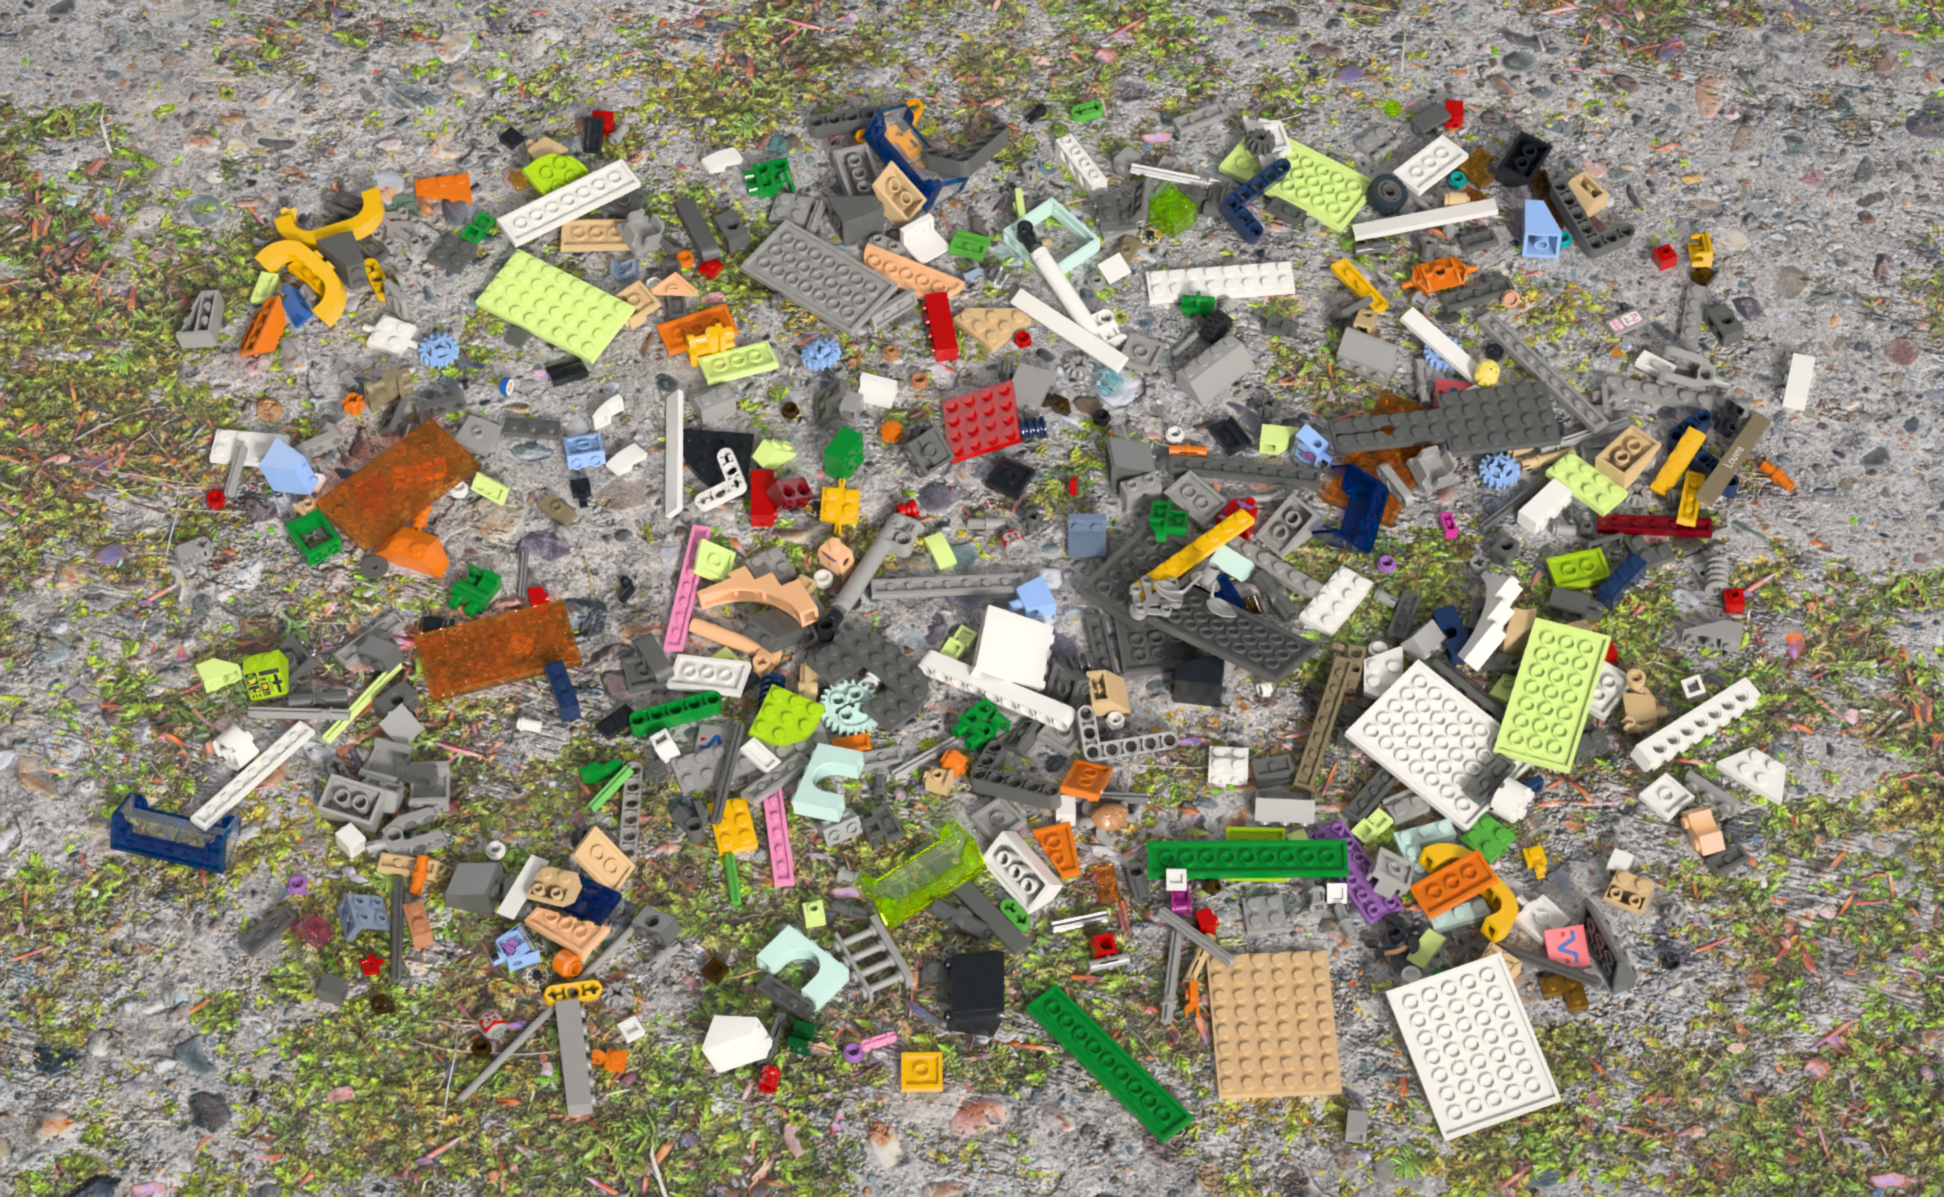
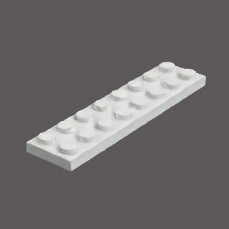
[497,159,641,248]
[1145,261,1295,304]

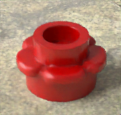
[1014,331,1032,348]

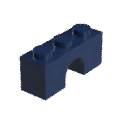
[1596,552,1648,611]
[1431,605,1469,665]
[544,660,581,723]

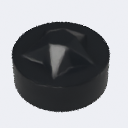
[1485,344,1504,362]

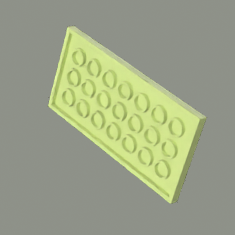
[1219,136,1373,233]
[475,249,635,364]
[1493,617,1611,774]

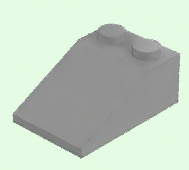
[1255,493,1325,558]

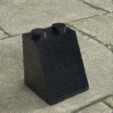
[1170,655,1225,707]

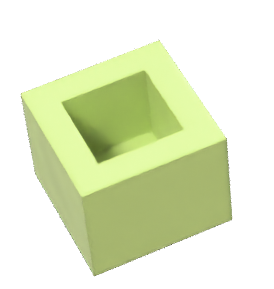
[802,900,826,928]

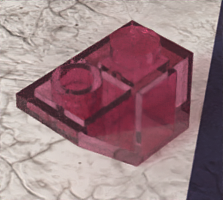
[289,914,333,951]

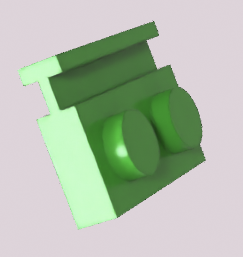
[948,229,991,262]

